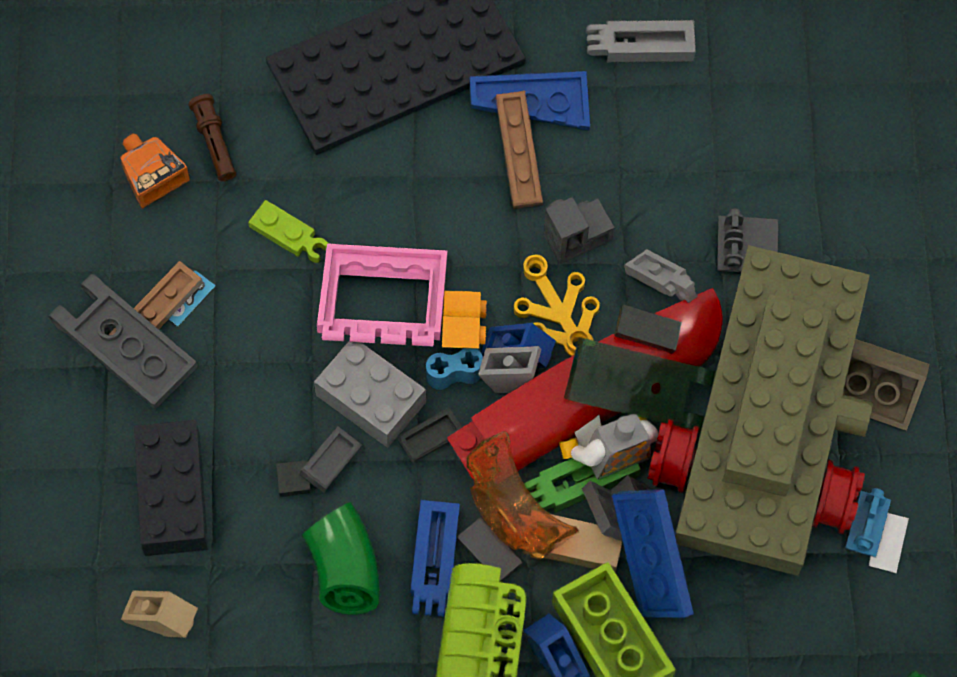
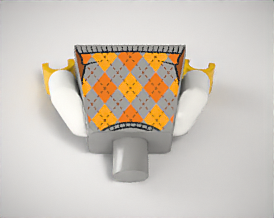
[559,410,658,480]

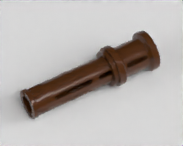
[188,94,237,182]

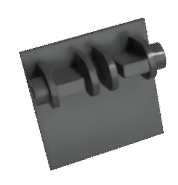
[717,209,778,272]

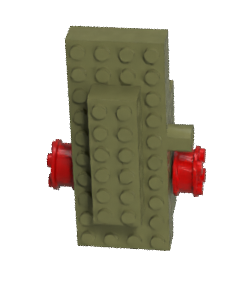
[647,245,873,576]

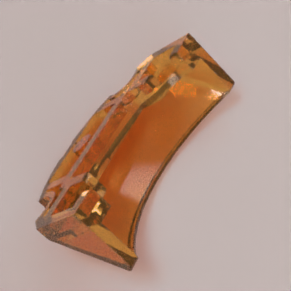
[466,430,579,559]

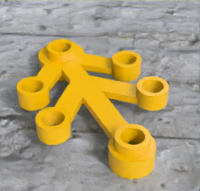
[514,254,600,356]

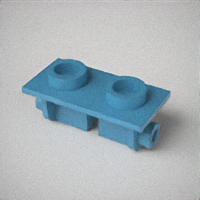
[845,488,891,557]

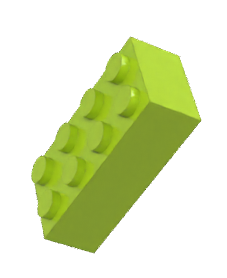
[552,562,676,677]

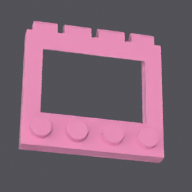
[317,244,447,347]

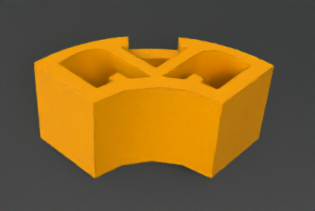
[442,291,487,349]

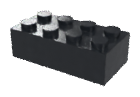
[134,420,208,556]

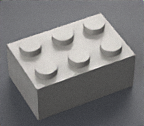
[314,340,426,448]

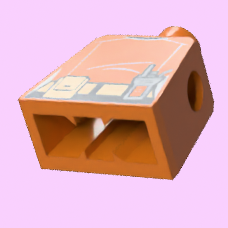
[120,134,190,208]

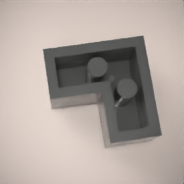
[543,197,614,264]

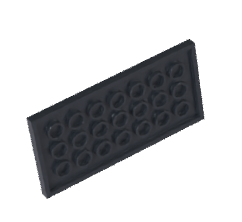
[266,0,526,155]

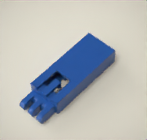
[411,500,460,617]

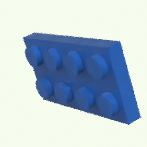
[612,489,694,618]

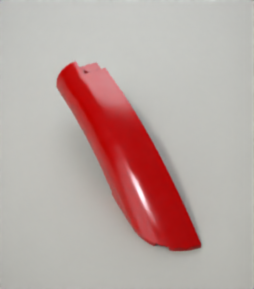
[447,288,723,494]

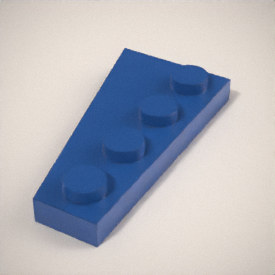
[470,71,590,131]

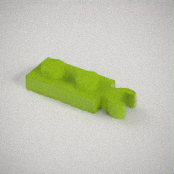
[248,200,329,263]

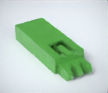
[521,458,641,513]

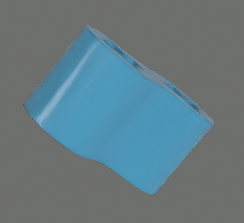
[426,348,483,390]

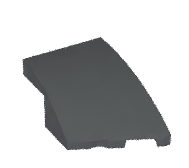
[582,475,677,541]

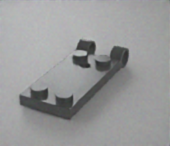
[48,273,198,410]

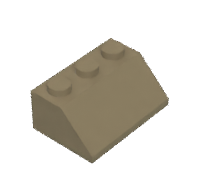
[843,339,930,431]

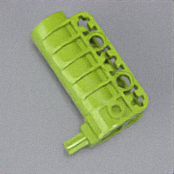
[436,564,526,677]

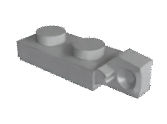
[624,249,698,303]

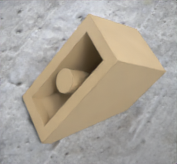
[121,591,198,638]

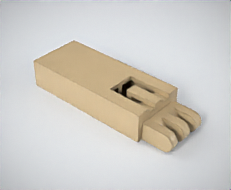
[503,510,622,573]

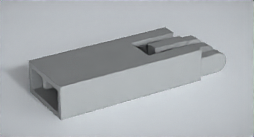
[587,20,695,62]

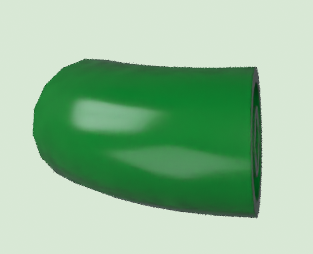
[302,502,380,614]

